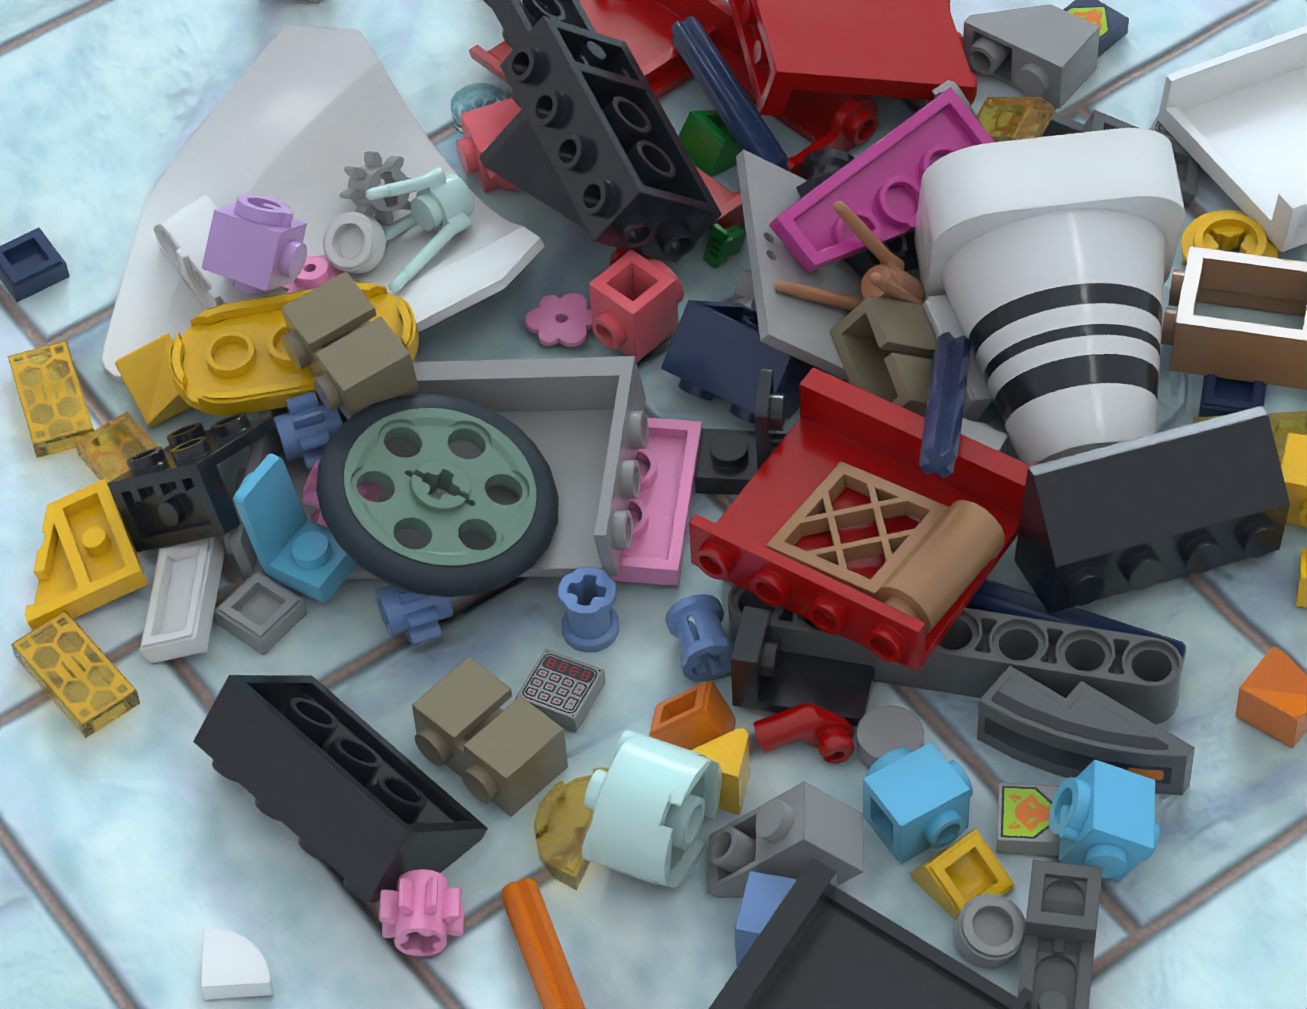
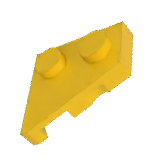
[24,478,149,636]

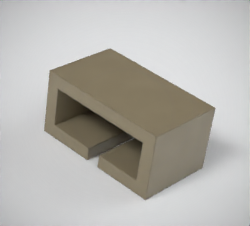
[281,271,420,420]
[830,295,937,417]
[412,656,568,817]

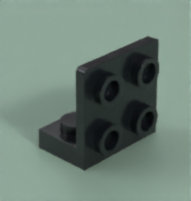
[107,412,277,552]

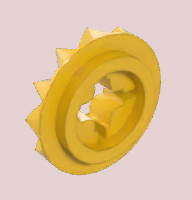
[1181,210,1279,266]

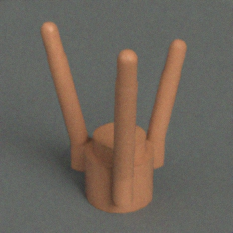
[775,200,925,311]

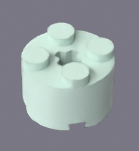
[581,730,722,889]

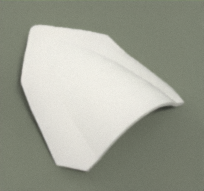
[102,25,545,383]

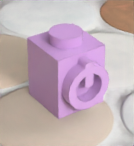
[202,194,307,295]

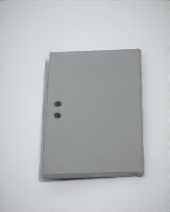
[736,149,863,382]

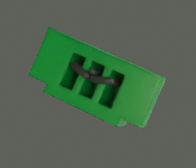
[703,223,746,269]

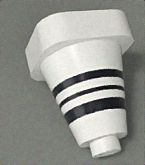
[914,128,1186,466]

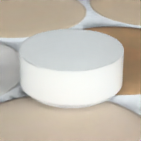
[323,212,386,274]

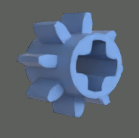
[273,391,343,470]
[375,584,453,645]

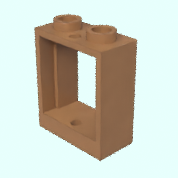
[1161,246,1307,390]

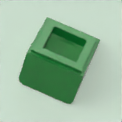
[679,110,742,177]

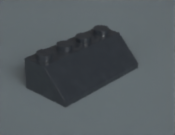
[1014,406,1290,613]
[193,675,488,902]

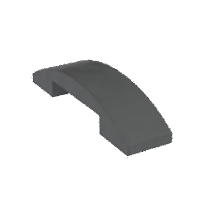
[1018,860,1103,1009]

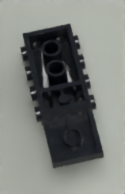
[479,0,722,263]

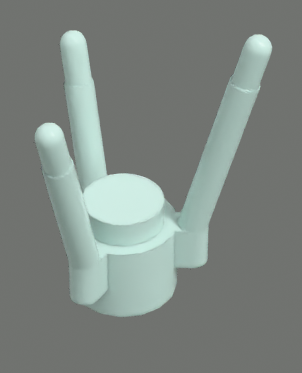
[366,168,474,292]

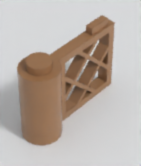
[766,461,1005,636]

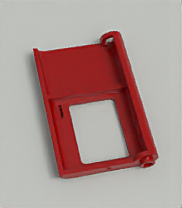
[469,0,879,230]

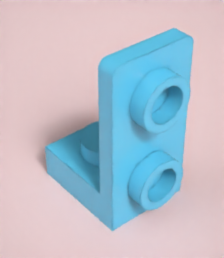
[233,453,357,604]

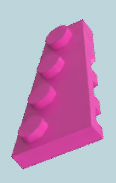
[769,87,994,274]

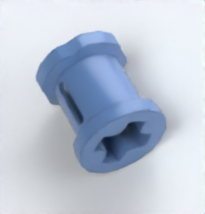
[558,567,619,652]
[665,594,734,681]

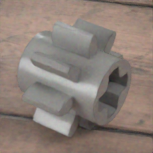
[339,151,412,226]

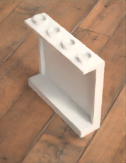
[1157,26,1307,253]

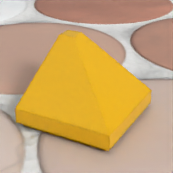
[909,829,1015,920]

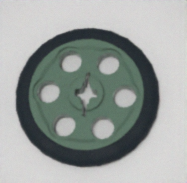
[316,394,559,597]

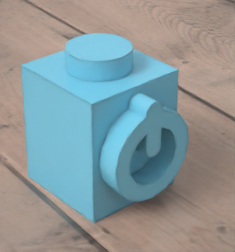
[863,742,973,864]
[1049,760,1160,881]

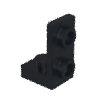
[695,368,786,495]
[730,606,874,726]

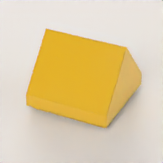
[691,727,750,815]

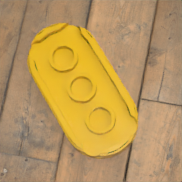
[168,282,419,416]

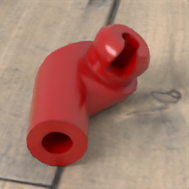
[753,702,855,764]

